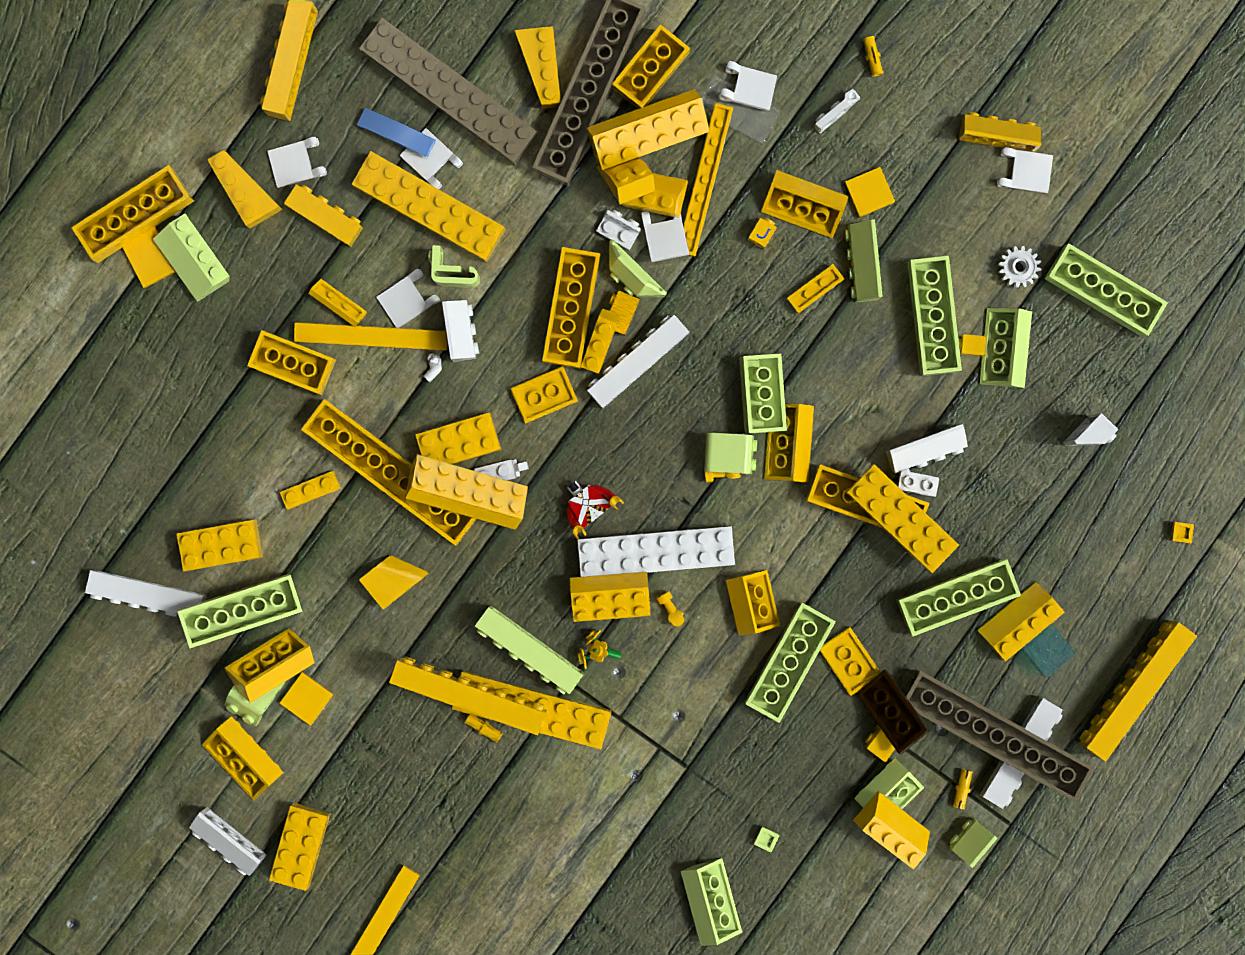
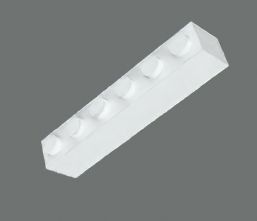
[587,315,689,409]
[85,570,207,616]
[980,696,1063,809]

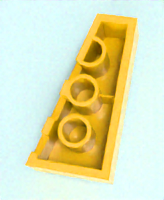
[515,26,561,109]
[207,150,283,229]

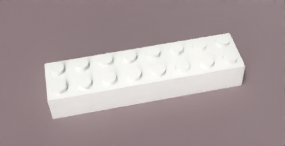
[578,526,735,577]

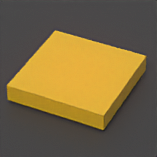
[845,167,895,218]
[280,672,334,726]

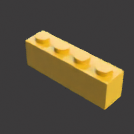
[284,184,363,247]

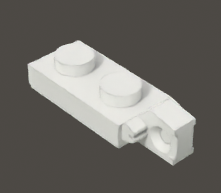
[815,89,860,133]
[474,459,529,480]

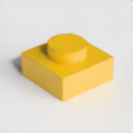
[1171,522,1194,543]

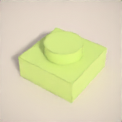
[754,826,780,852]

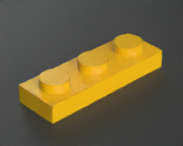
[787,264,844,314]
[309,279,367,327]
[280,471,341,510]

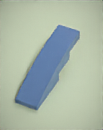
[357,108,436,157]

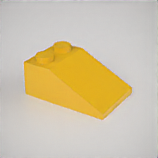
[597,157,655,204]

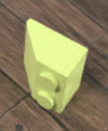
[949,818,997,868]

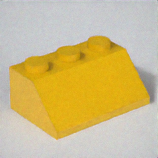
[622,173,688,218]
[726,570,780,636]

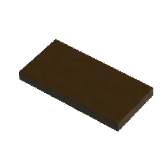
[856,669,930,755]

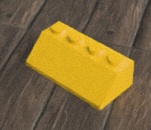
[958,112,1041,152]
[761,170,849,238]
[764,404,814,482]
[977,582,1065,662]
[225,629,315,703]
[202,716,284,801]
[853,791,930,869]

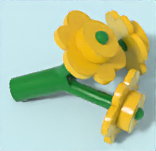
[577,629,622,669]

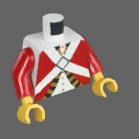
[566,481,624,540]

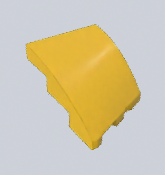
[359,555,429,610]

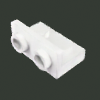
[596,209,641,251]
[896,471,939,497]

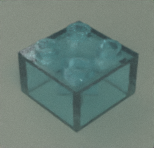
[1020,623,1076,678]

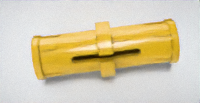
[863,36,884,77]
[465,714,503,743]
[953,769,973,809]

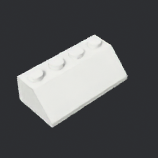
[885,424,968,475]
[189,807,267,876]

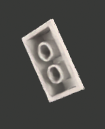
[442,300,479,362]
[1063,413,1119,446]

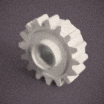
[998,246,1041,289]

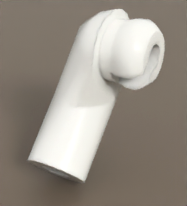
[423,353,442,382]

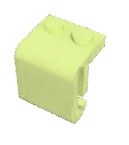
[429,245,480,288]
[704,433,757,475]
[224,681,286,726]

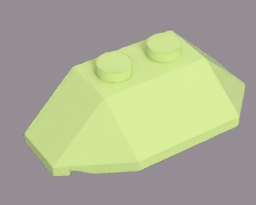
[609,239,667,297]

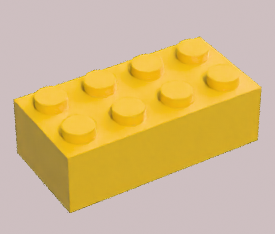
[612,24,690,109]
[247,330,336,395]
[416,413,502,465]
[177,520,263,572]
[570,572,650,622]
[269,803,331,891]

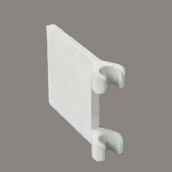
[719,61,777,111]
[400,128,463,189]
[268,137,327,188]
[997,147,1053,193]
[641,211,689,262]
[377,269,440,328]

